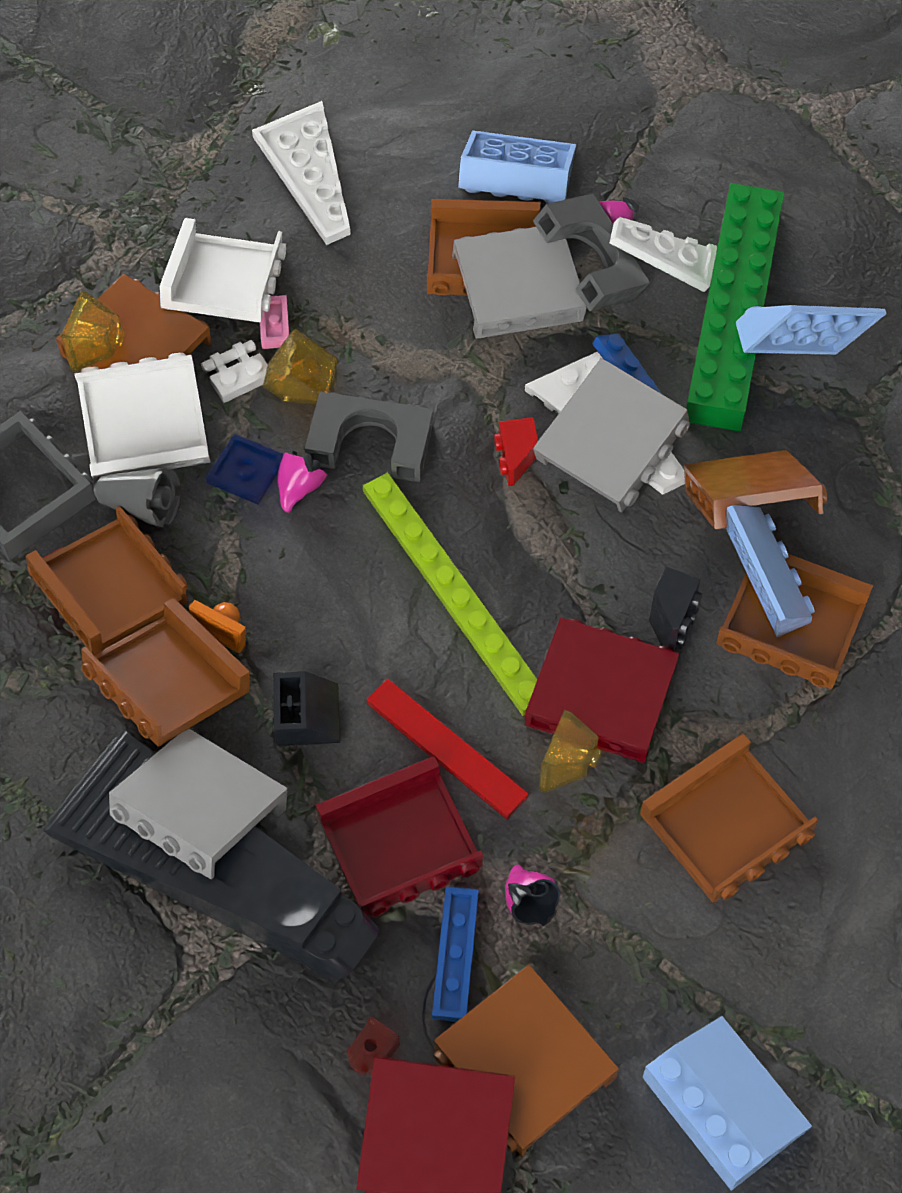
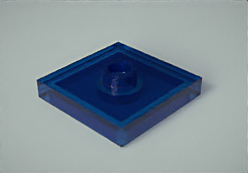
[206,434,284,505]

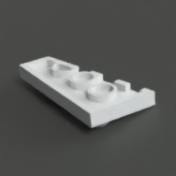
[610,217,717,292]

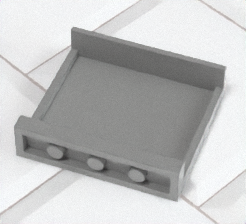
[452,227,587,339]
[533,358,690,513]
[109,729,288,879]

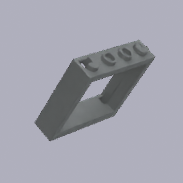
[0,411,95,561]

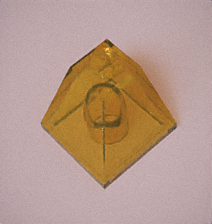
[61,291,125,372]
[262,329,338,405]
[539,710,602,793]

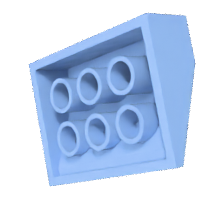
[458,130,576,203]
[736,305,886,355]
[726,505,815,637]
[642,1016,812,1191]

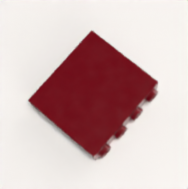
[525,617,679,763]
[316,756,483,917]
[356,1056,515,1193]

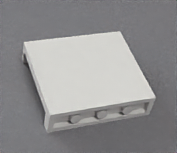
[160,218,286,322]
[74,353,210,482]

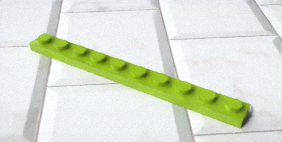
[363,472,537,716]

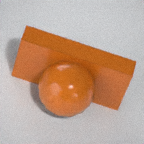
[189,600,246,653]

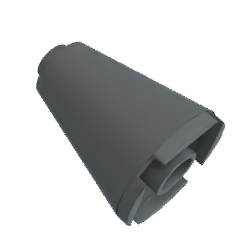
[94,468,180,527]

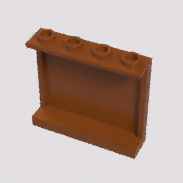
[427,199,540,296]
[56,274,212,369]
[684,450,827,529]
[25,506,188,655]
[716,554,873,689]
[81,598,250,747]
[640,733,818,903]
[433,965,619,1157]

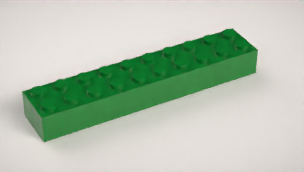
[686,183,784,432]

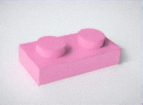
[260,295,290,349]

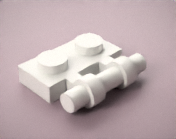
[201,340,274,403]

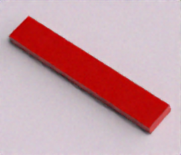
[366,678,529,820]

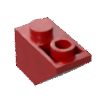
[494,417,538,486]

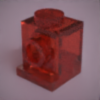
[347,1016,400,1076]

